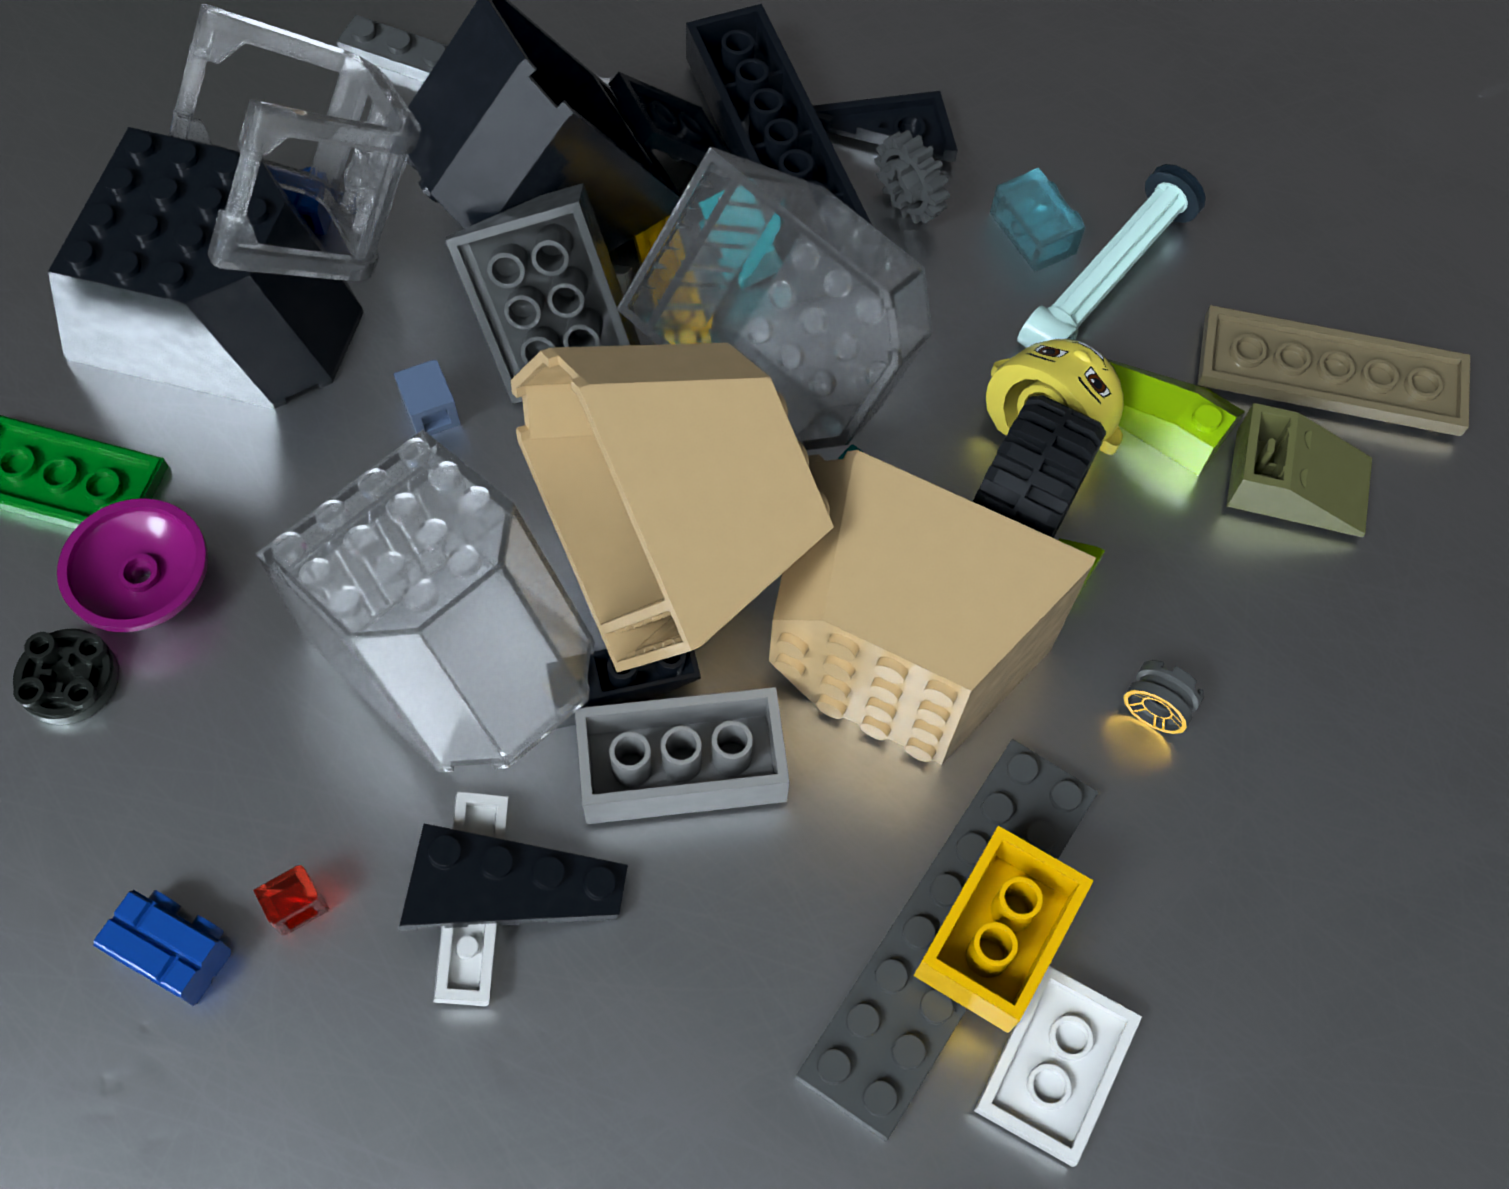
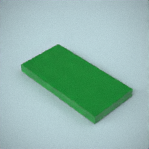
[0,415,169,529]

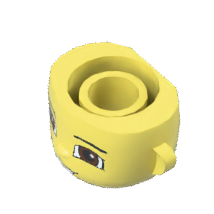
[986,339,1124,455]

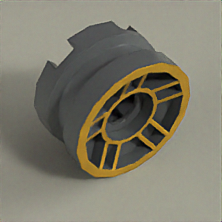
[1123,660,1204,734]

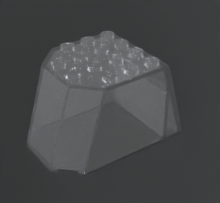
[617,147,933,451]
[256,429,595,772]

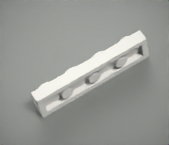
[433,791,508,1006]

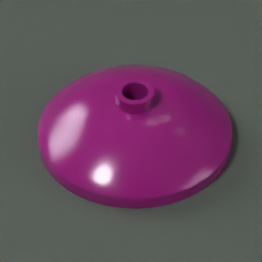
[57,499,208,632]

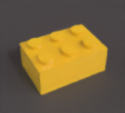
[913,825,1094,1033]

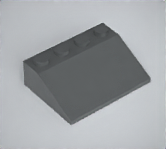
[445,183,641,404]

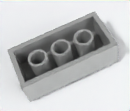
[575,687,790,824]

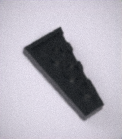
[398,823,628,931]

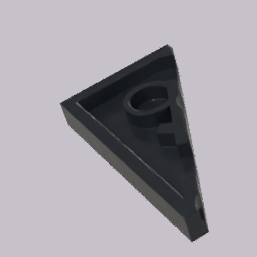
[813,91,958,162]

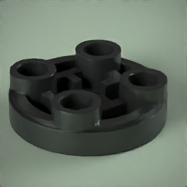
[13,629,119,725]

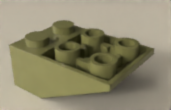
[1227,403,1372,538]

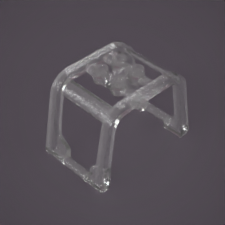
[168,4,421,282]

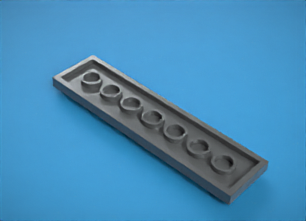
[795,739,1098,1142]

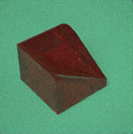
[253,865,330,936]

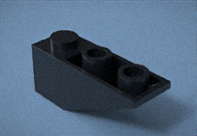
[544,649,701,729]

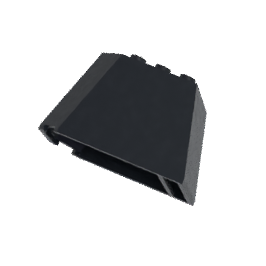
[393,0,687,253]
[48,127,364,409]

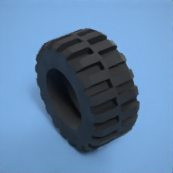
[973,395,1106,538]

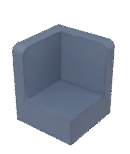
[393,360,461,440]

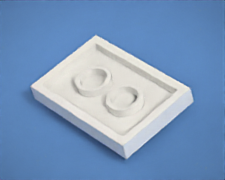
[974,966,1142,1167]

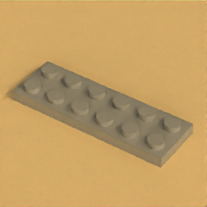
[1197,305,1470,437]

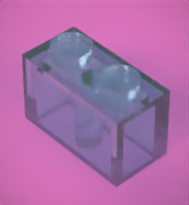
[990,168,1085,272]

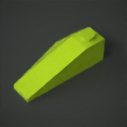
[1106,358,1245,476]

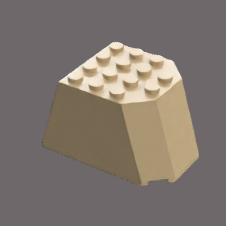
[511,343,834,673]
[769,450,1096,765]

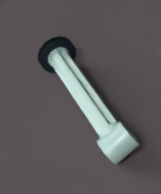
[1017,164,1206,348]

